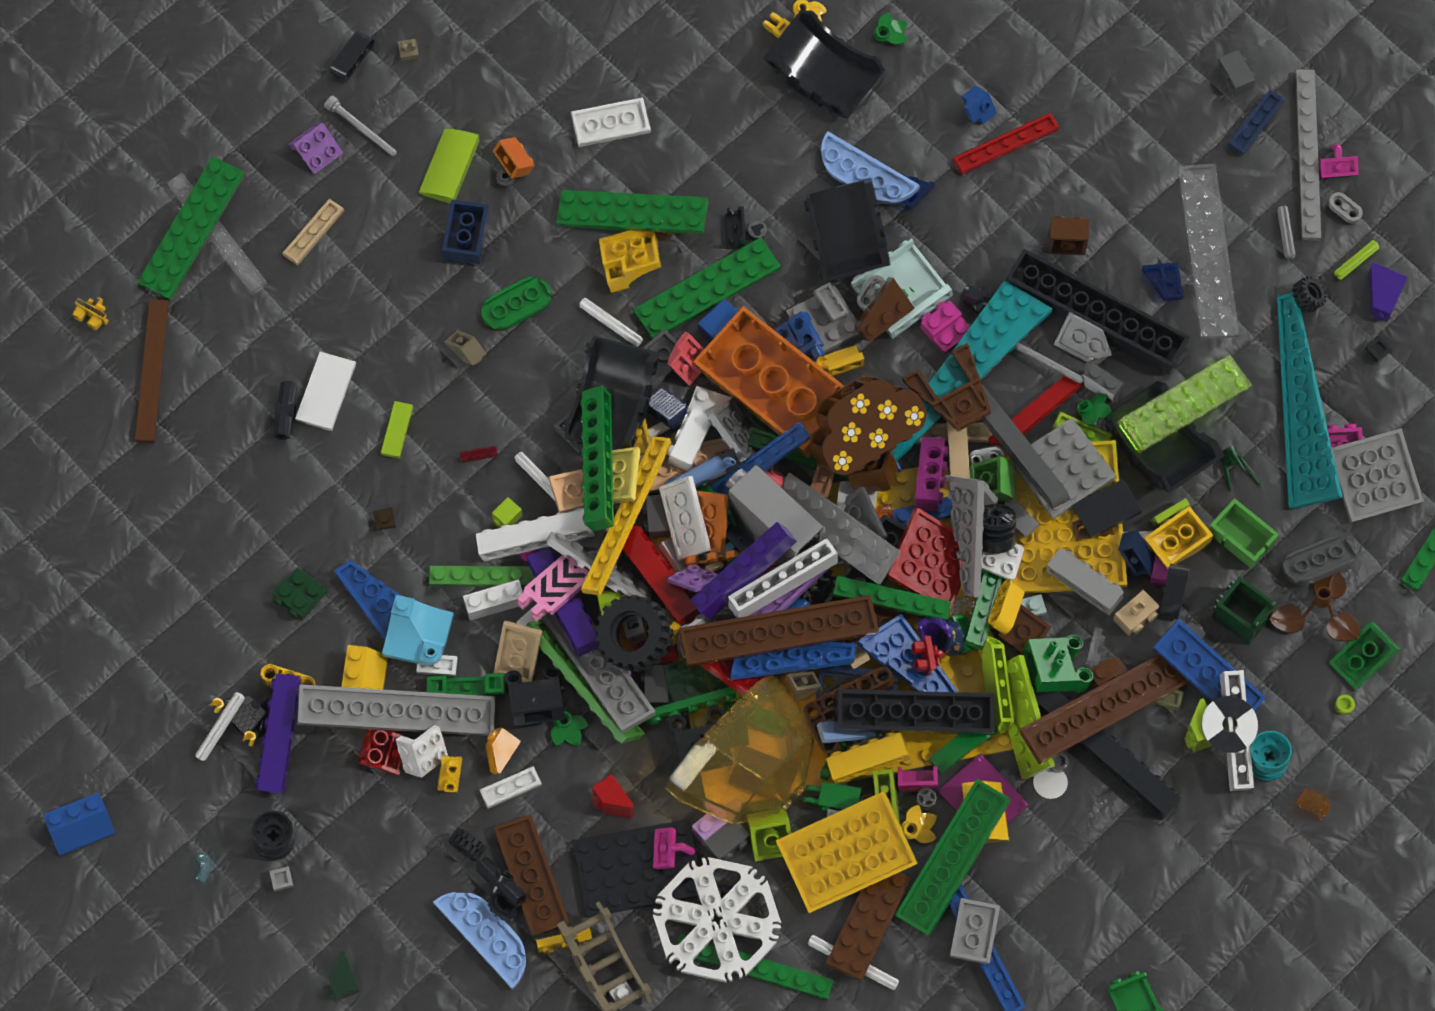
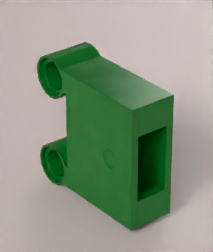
[1023,635,1093,693]

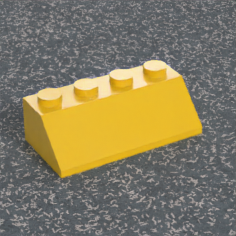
[341,645,388,729]

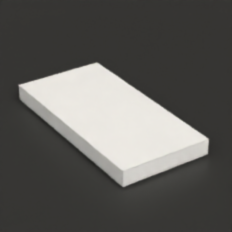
[571,98,651,147]
[295,352,356,431]
[659,476,711,561]

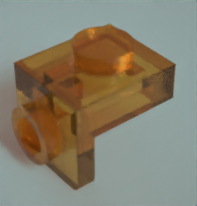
[1296,787,1331,820]

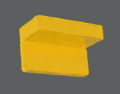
[823,345,864,376]

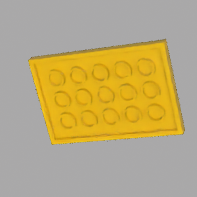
[776,791,918,913]

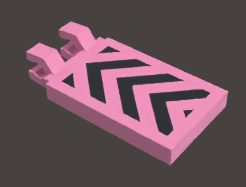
[517,555,589,622]

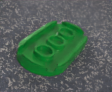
[481,277,551,331]

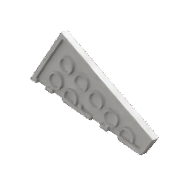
[945,475,985,597]
[547,531,652,600]

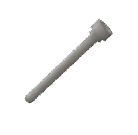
[324,96,397,156]
[1014,343,1084,383]

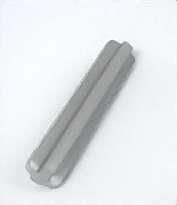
[1277,206,1295,259]

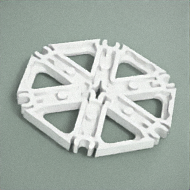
[653,857,781,983]

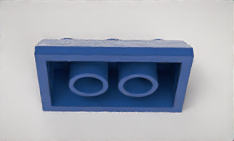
[43,792,116,856]

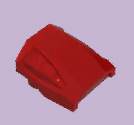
[358,729,407,776]

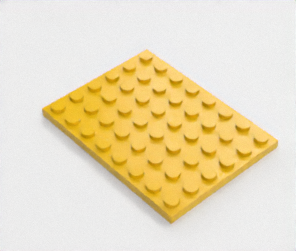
[1005,440,1127,594]

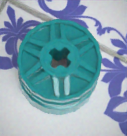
[1250,731,1292,781]

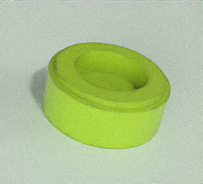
[1335,695,1355,715]

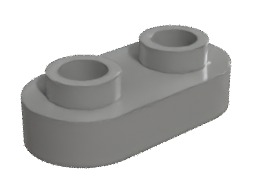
[1328,192,1363,224]
[857,275,885,311]
[969,445,1007,465]

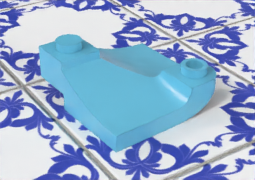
[382,595,454,665]

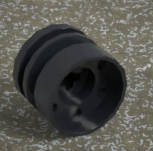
[982,504,1016,554]
[251,810,295,861]

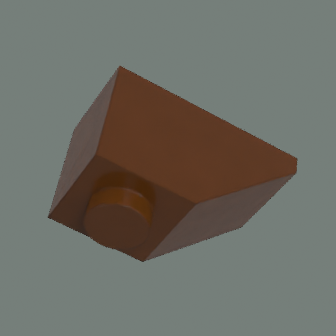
[1090,657,1128,689]

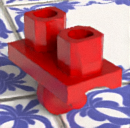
[911,636,945,676]

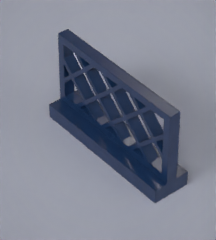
[816,665,899,708]

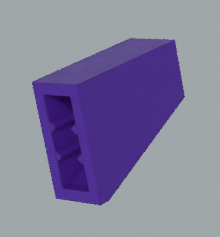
[1368,262,1407,321]

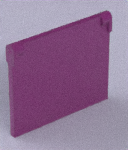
[938,753,1029,824]

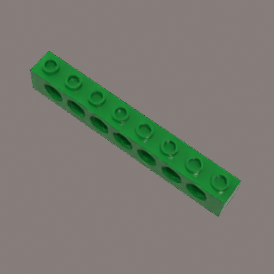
[580,386,614,532]

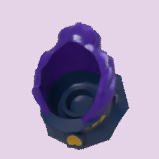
[917,617,965,657]

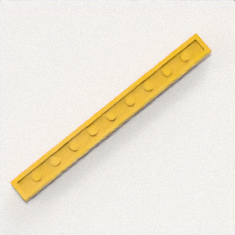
[581,436,672,596]

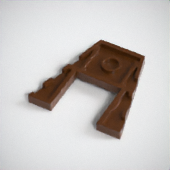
[902,343,991,432]

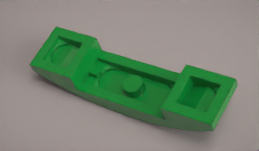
[427,673,505,696]
[929,726,999,775]

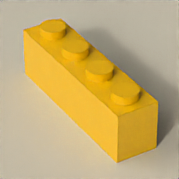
[826,732,910,784]

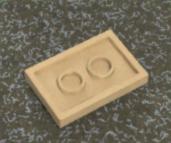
[493,621,542,682]

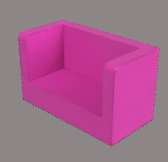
[898,766,938,792]

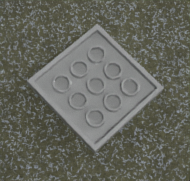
[1009,418,1117,520]
[1332,428,1424,523]

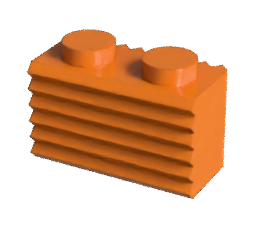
[493,137,535,179]

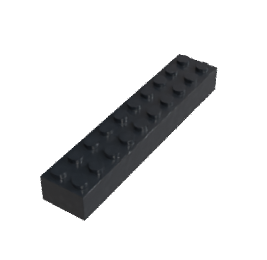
[1005,248,1190,375]

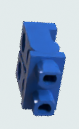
[774,311,825,360]

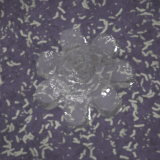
[950,597,974,616]

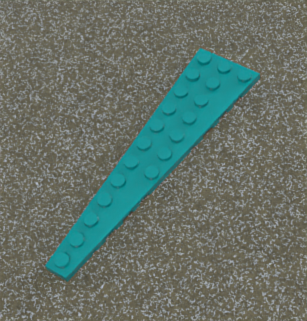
[892,281,1052,462]
[1277,292,1343,510]

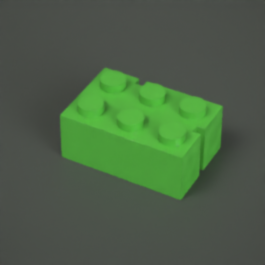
[1209,498,1279,569]

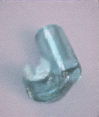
[196,853,213,883]

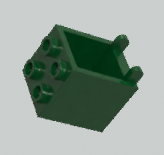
[1212,576,1277,645]

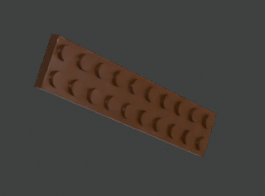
[679,595,879,667]
[1019,655,1190,764]

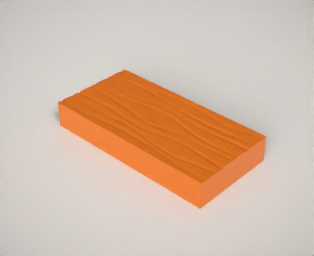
[693,306,844,458]

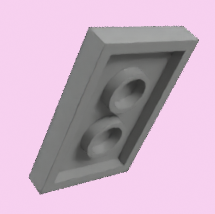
[950,898,1000,965]

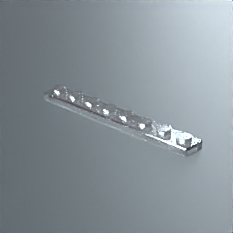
[167,173,268,295]

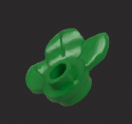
[874,13,907,45]
[1077,394,1111,426]
[551,711,588,746]

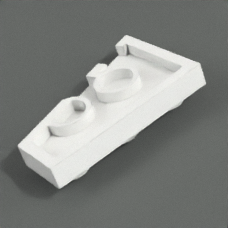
[680,386,732,430]

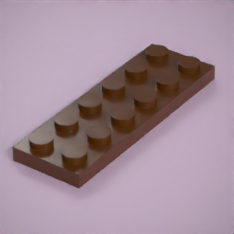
[493,814,570,938]
[825,872,911,982]

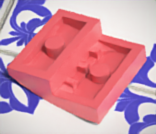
[667,331,704,386]

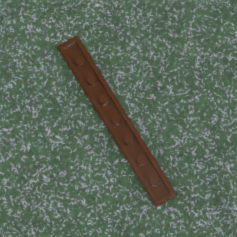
[135,300,169,443]

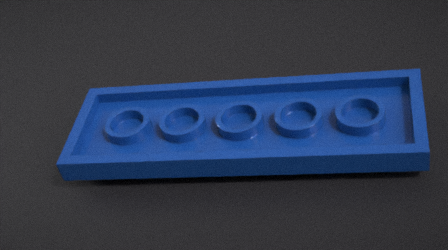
[1153,619,1266,711]

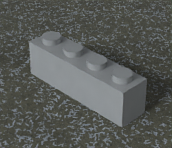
[1046,548,1124,615]

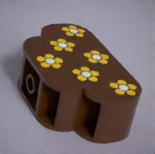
[810,376,927,475]

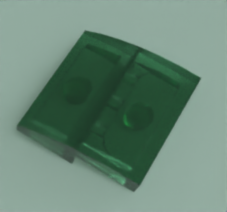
[663,659,710,703]

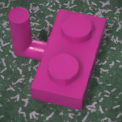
[1319,144,1359,178]
[653,827,695,870]

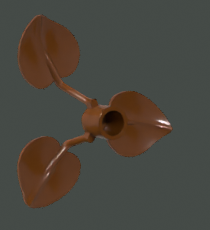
[1269,572,1360,642]

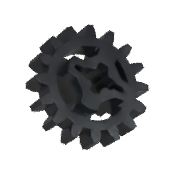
[800,570,836,605]

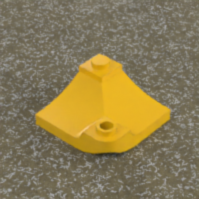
[599,230,661,293]

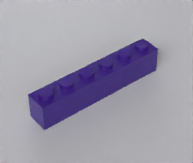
[690,522,797,619]
[527,547,599,657]
[255,673,302,795]

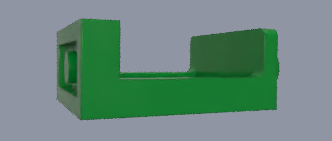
[1107,971,1163,1011]

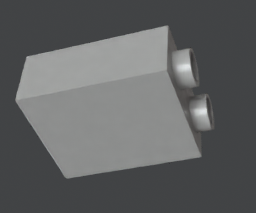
[726,465,823,565]

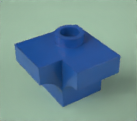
[961,86,997,124]

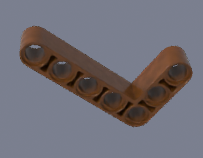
[803,667,894,757]

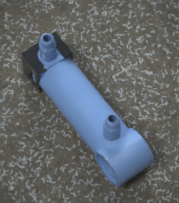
[664,449,740,488]

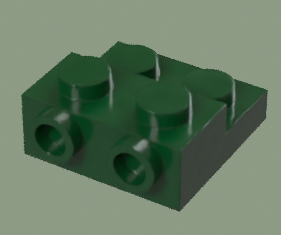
[272,567,328,621]

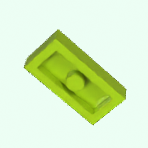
[1150,498,1190,527]

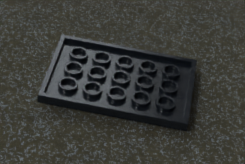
[573,819,699,918]

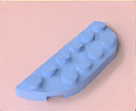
[821,131,920,204]
[433,892,526,990]

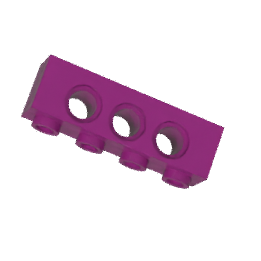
[915,437,948,511]

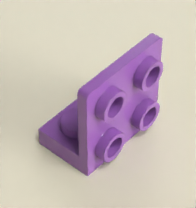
[288,122,343,174]
[668,565,718,593]

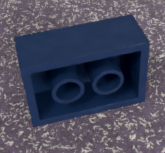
[442,200,490,265]

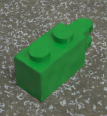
[803,781,861,812]

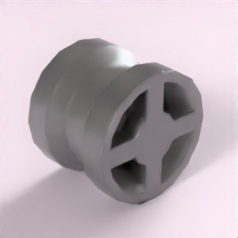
[916,788,937,811]

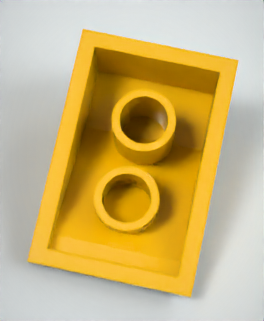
[1144,506,1213,569]

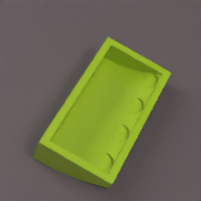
[419,129,479,204]

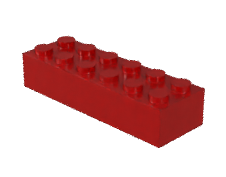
[623,525,701,627]

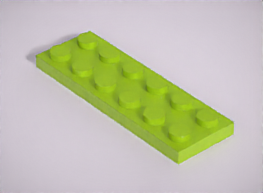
[1006,655,1055,779]

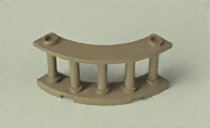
[557,902,652,1011]

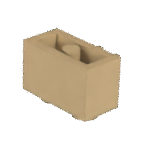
[1113,590,1159,636]

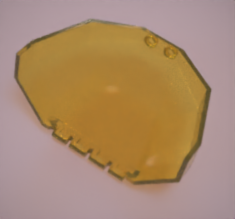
[665,675,815,825]

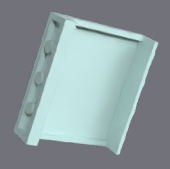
[851,239,953,339]

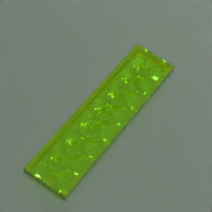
[1117,355,1252,453]

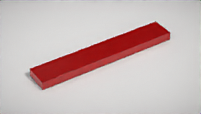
[953,112,1060,176]
[988,376,1084,447]

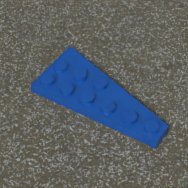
[334,560,402,662]
[856,614,958,692]
[731,642,856,680]

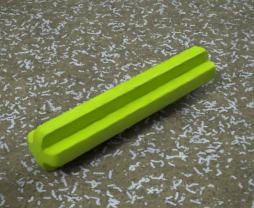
[1334,240,1379,280]

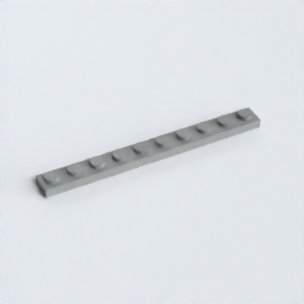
[1295,70,1321,241]

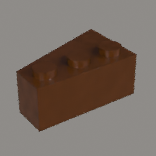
[854,277,915,342]

